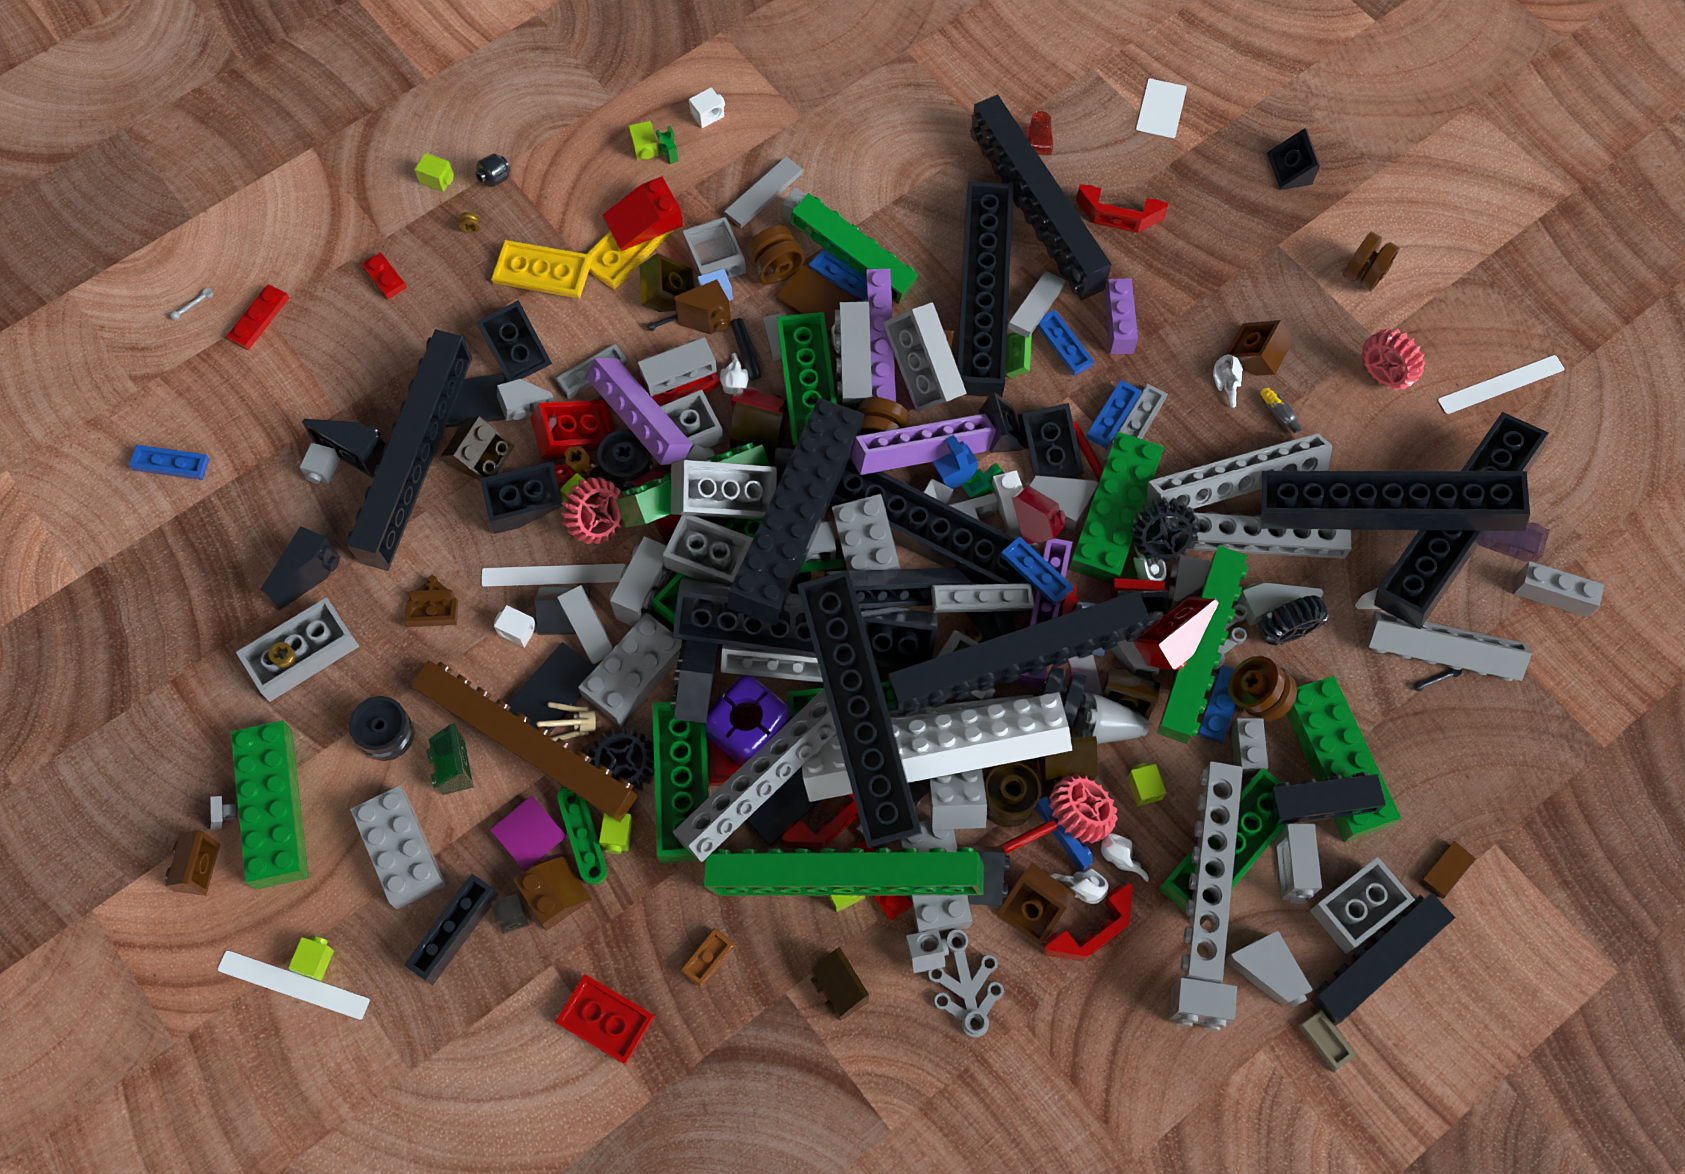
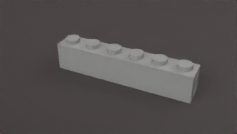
[1366,611,1532,681]

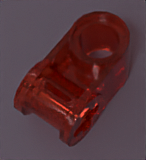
[1028,111,1053,155]

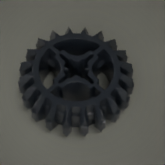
[1130,497,1200,563]
[1259,595,1329,646]
[589,727,655,792]

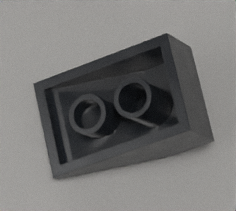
[476,300,552,382]
[1017,403,1084,478]
[302,418,386,478]
[480,461,563,534]
[260,526,340,610]

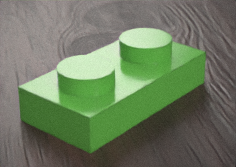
[1005,331,1032,378]

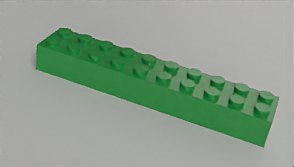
[704,847,983,896]

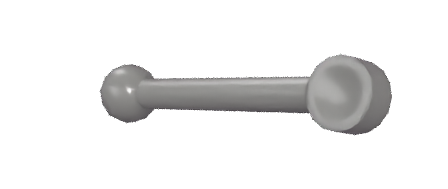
[170,288,213,320]

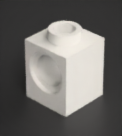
[689,87,725,128]
[494,605,537,648]

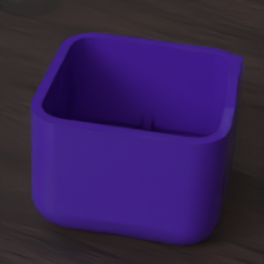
[704,675,792,767]

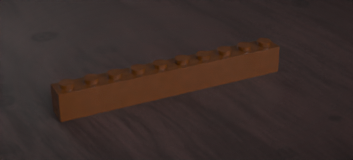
[410,660,638,822]

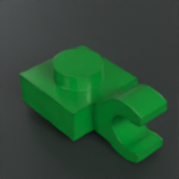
[656,126,678,164]
[962,463,1005,499]

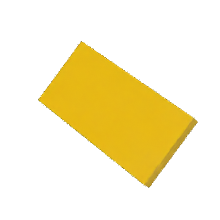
[587,230,674,290]
[491,240,593,299]

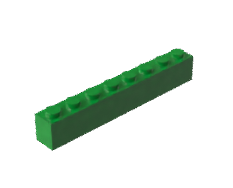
[1157,545,1249,744]

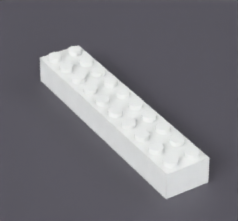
[802,692,1072,802]

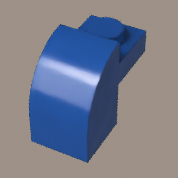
[933,435,978,489]

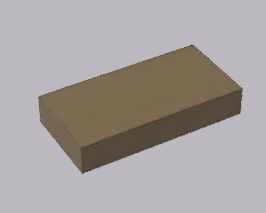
[1298,1009,1357,1073]

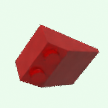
[602,176,683,252]
[530,400,614,459]
[1133,597,1218,670]

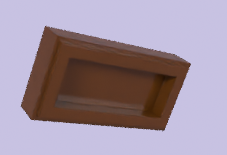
[1421,841,1476,899]

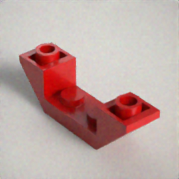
[1076,184,1169,233]
[781,793,859,849]
[1042,883,1133,962]

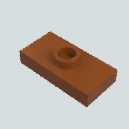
[680,927,736,989]

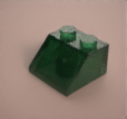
[426,724,474,795]

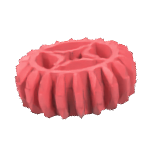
[1360,327,1426,391]
[560,477,623,544]
[1049,773,1118,844]

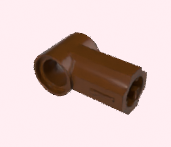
[564,446,600,481]

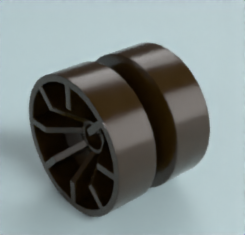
[984,762,1041,827]

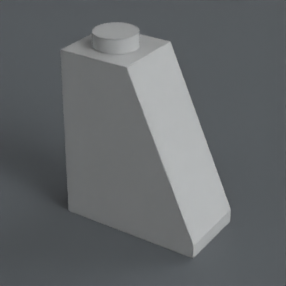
[1025,476,1099,532]
[1226,931,1312,1007]

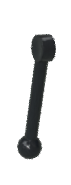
[647,314,677,331]
[1414,668,1462,692]

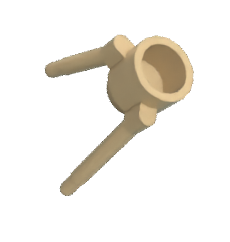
[537,702,596,741]

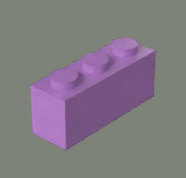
[1104,279,1138,354]

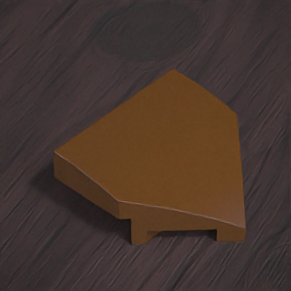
[404,574,458,627]

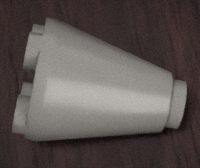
[1073,692,1149,744]

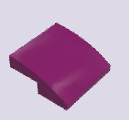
[490,795,566,871]

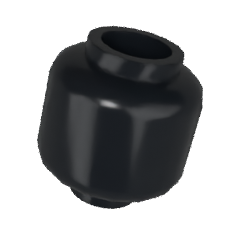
[475,153,510,187]

